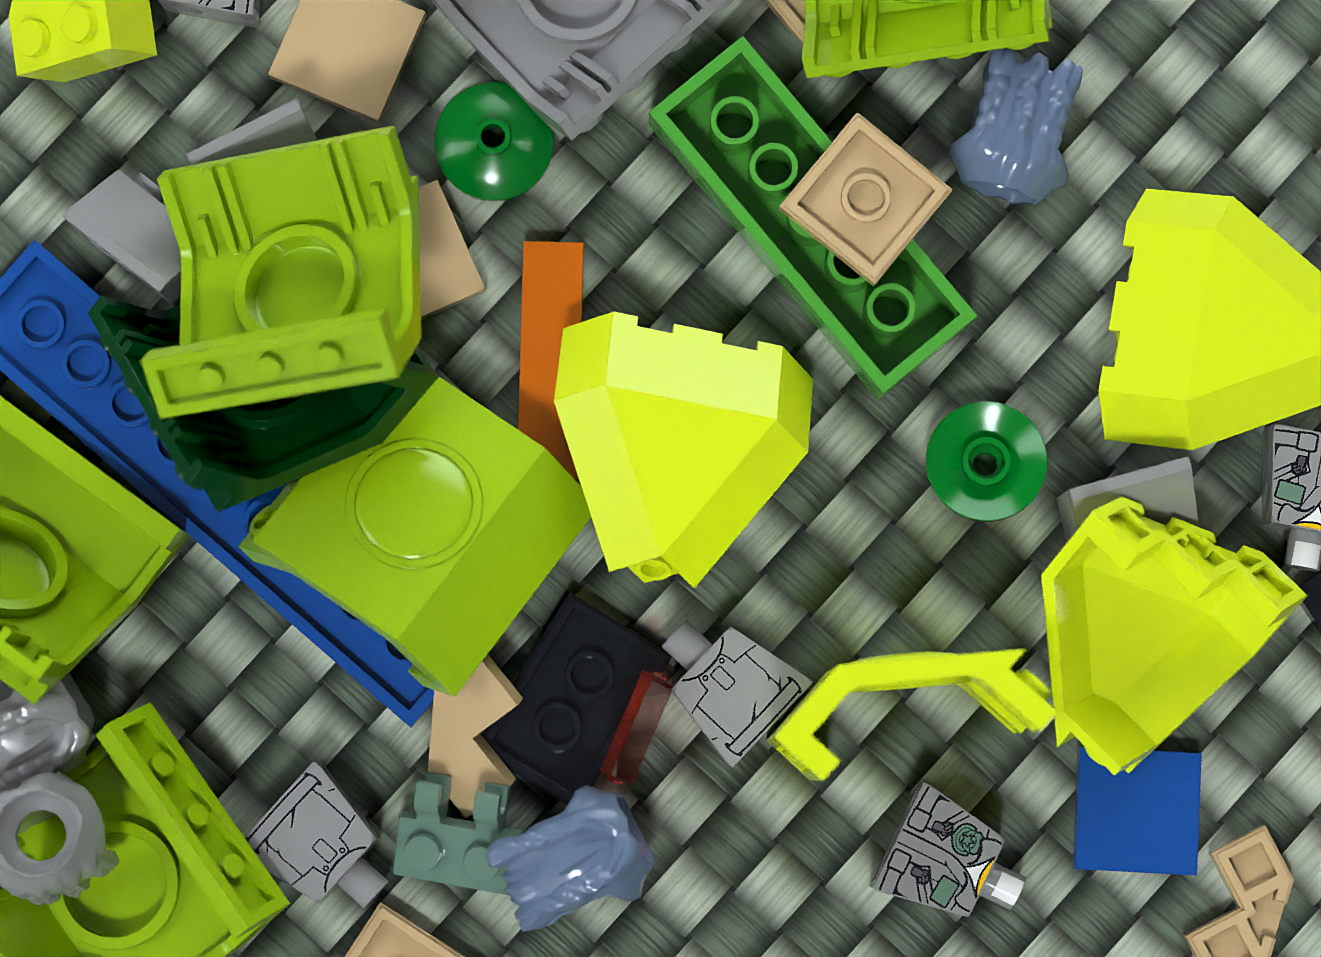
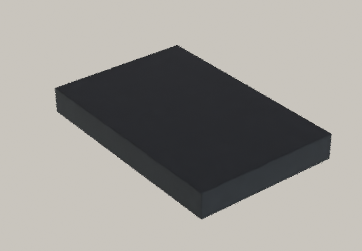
[482,592,672,805]

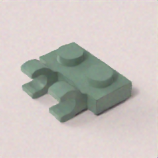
[393,772,523,895]

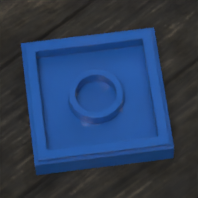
[1073,747,1202,875]

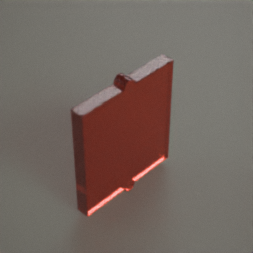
[600,671,674,786]

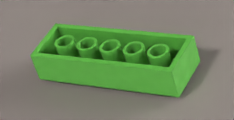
[649,36,977,401]

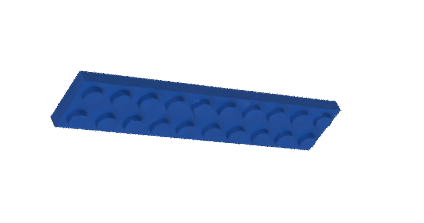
[0,240,434,728]

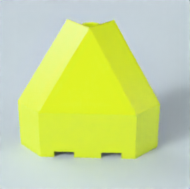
[1098,189,1321,450]
[554,312,813,588]
[1041,496,1308,776]

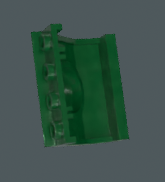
[88,295,439,513]

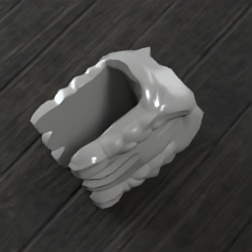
[0,672,96,792]
[0,772,120,906]

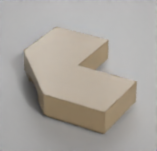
[428,654,523,818]
[1183,825,1294,957]

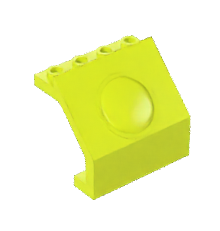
[766,649,1057,781]

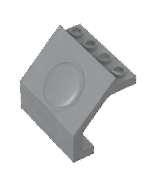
[431,0,734,140]

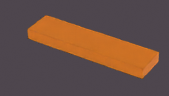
[518,241,584,482]

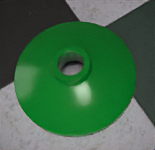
[434,82,554,201]
[925,401,1047,522]

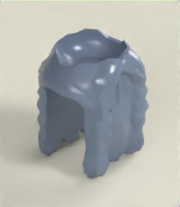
[949,48,1083,206]
[485,785,655,931]

